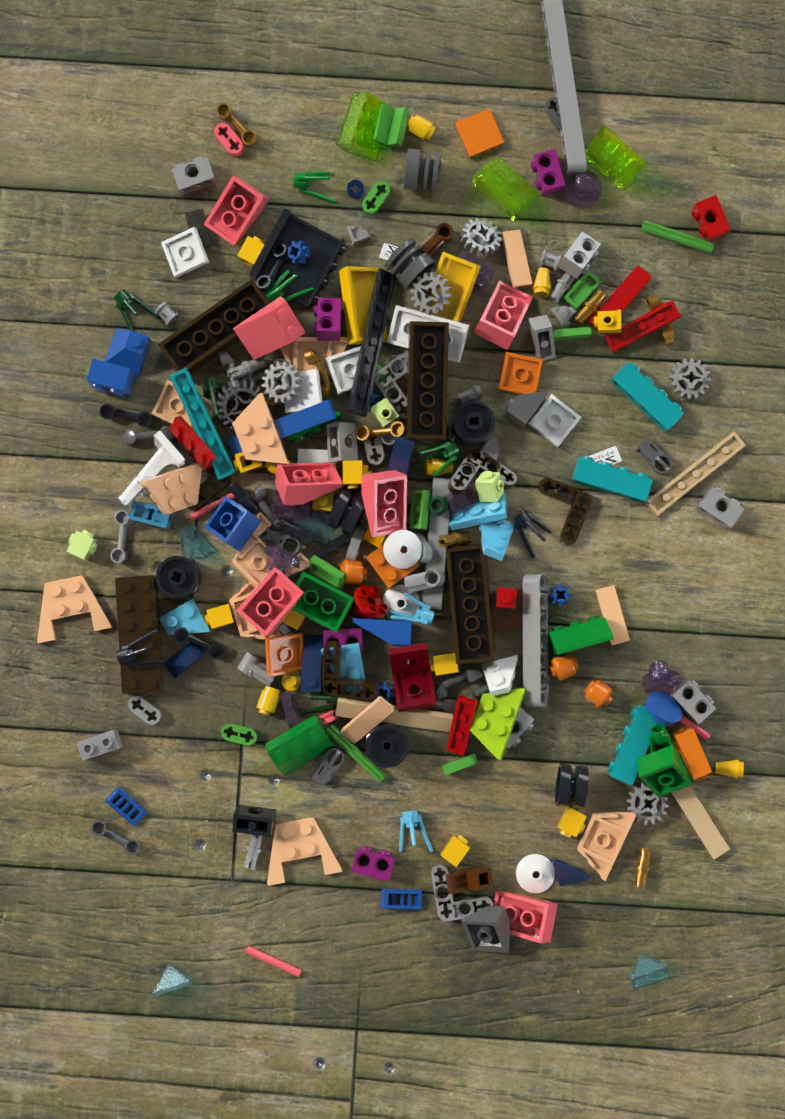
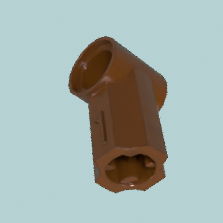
[420,223,453,257]

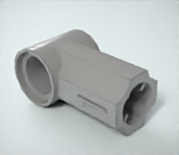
[404,569,445,593]
[237,652,276,687]

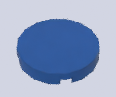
[645,691,682,727]

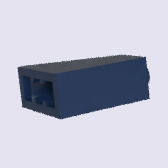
[388,436,415,475]

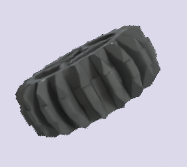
[216,380,267,429]

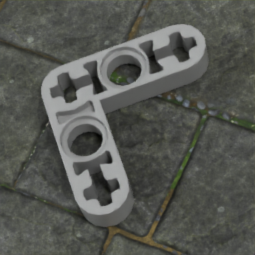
[374,350,408,419]
[431,864,493,921]

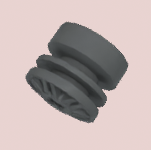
[404,148,442,192]
[384,238,435,290]

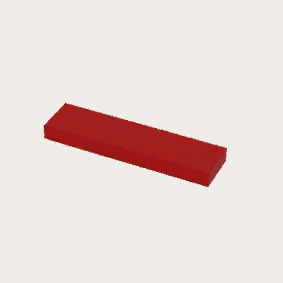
[588,265,652,334]
[604,300,681,353]

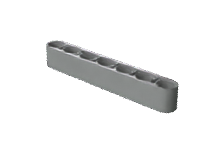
[423,478,451,610]
[523,574,549,707]

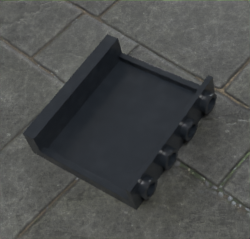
[249,208,347,310]

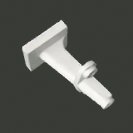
[118,431,185,507]

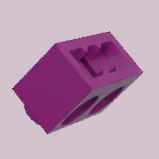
[530,149,565,196]
[313,298,341,341]
[323,628,363,652]
[351,845,395,881]

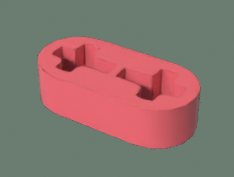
[214,123,244,157]

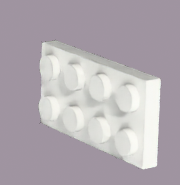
[387,305,470,363]

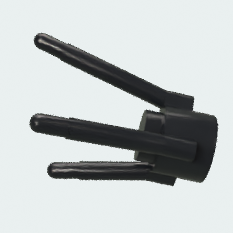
[514,509,551,559]
[116,629,162,667]

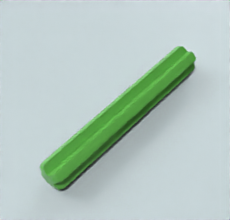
[641,221,714,254]
[325,724,386,782]

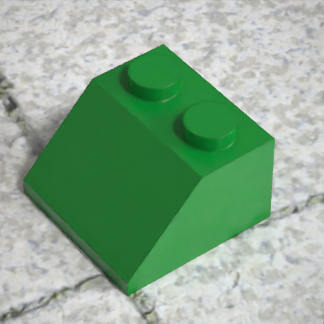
[638,745,693,797]

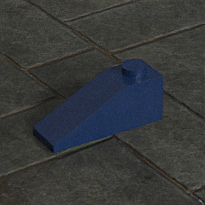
[301,635,324,693]

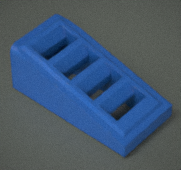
[105,786,148,826]
[380,888,422,910]

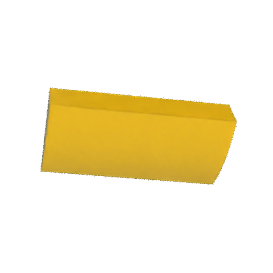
[424,252,481,322]
[339,266,388,345]

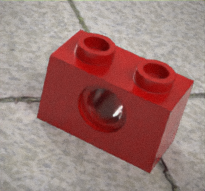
[691,195,731,242]

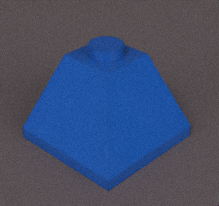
[105,328,152,376]

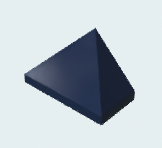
[164,642,206,679]
[551,857,590,886]

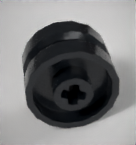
[452,400,495,446]
[327,488,365,537]
[156,556,202,599]
[364,723,409,768]
[555,763,589,809]

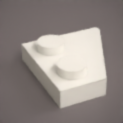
[482,655,519,697]

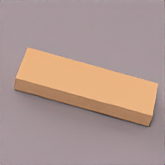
[501,229,532,288]
[595,585,630,646]
[340,696,394,744]

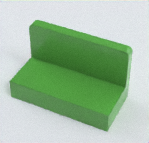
[373,104,410,148]
[409,490,432,531]

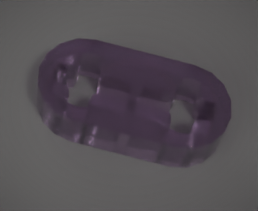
[280,690,299,728]

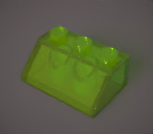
[336,91,394,161]
[585,125,647,191]
[472,156,539,222]

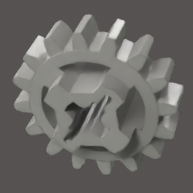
[460,217,502,257]
[410,272,452,314]
[669,358,711,400]
[261,361,303,404]
[626,782,669,825]

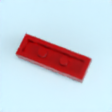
[169,415,216,471]
[446,695,478,756]

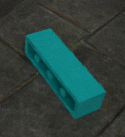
[610,362,684,433]
[571,456,653,503]
[607,704,658,786]

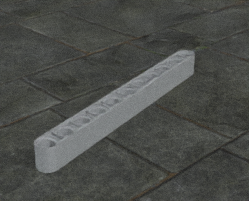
[541,0,587,174]

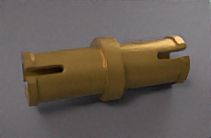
[573,289,607,326]
[437,532,473,547]
[634,848,652,889]

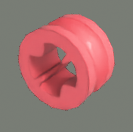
[318,710,337,726]

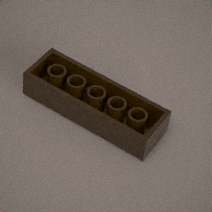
[158,279,270,374]
[406,321,449,441]
[445,545,497,664]
[115,575,164,694]

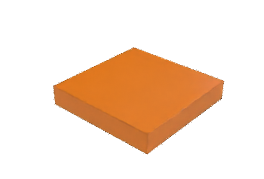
[455,108,504,159]
[498,352,543,394]
[265,632,303,677]

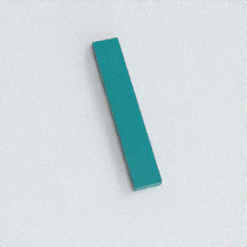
[169,367,236,480]

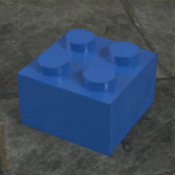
[86,358,136,398]
[204,496,262,552]

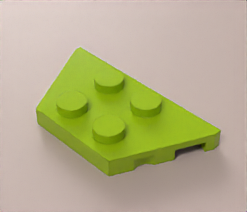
[470,688,526,761]

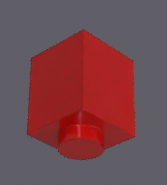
[495,587,517,609]

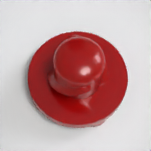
[352,585,389,620]

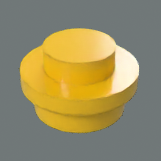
[282,673,301,691]

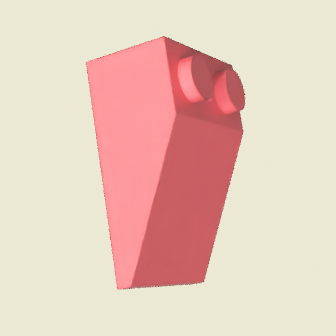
[204,176,270,246]
[474,280,533,350]
[233,296,306,360]
[275,462,343,506]
[362,470,407,537]
[237,567,304,637]
[493,890,558,943]

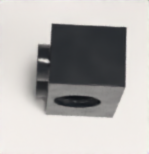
[232,804,276,837]

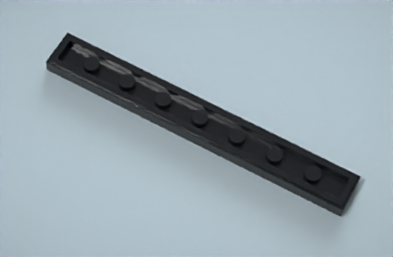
[347,268,396,418]

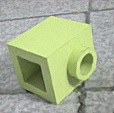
[370,398,399,428]
[475,471,504,502]
[67,530,98,561]

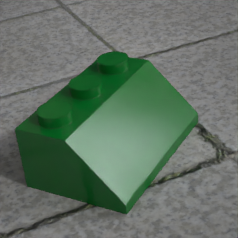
[292,572,355,633]
[548,615,614,655]
[265,715,334,776]

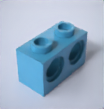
[129,500,174,530]

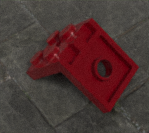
[388,642,437,713]

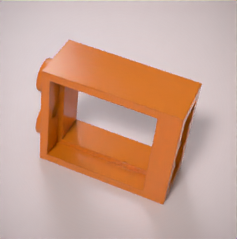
[669,727,712,781]

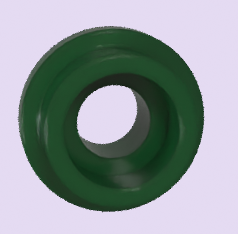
[429,496,448,515]

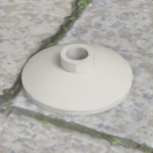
[383,530,422,569]
[383,585,420,622]
[516,854,555,893]

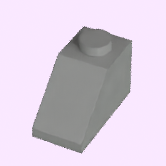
[528,314,556,361]

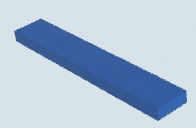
[227,400,336,457]

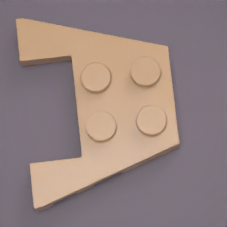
[231,512,310,589]
[37,575,113,643]
[267,817,342,886]

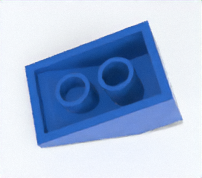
[353,618,412,648]

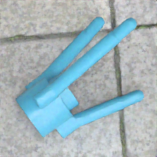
[390,592,434,626]
[399,810,433,852]

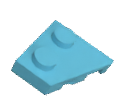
[159,599,211,635]

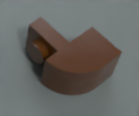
[446,867,494,894]

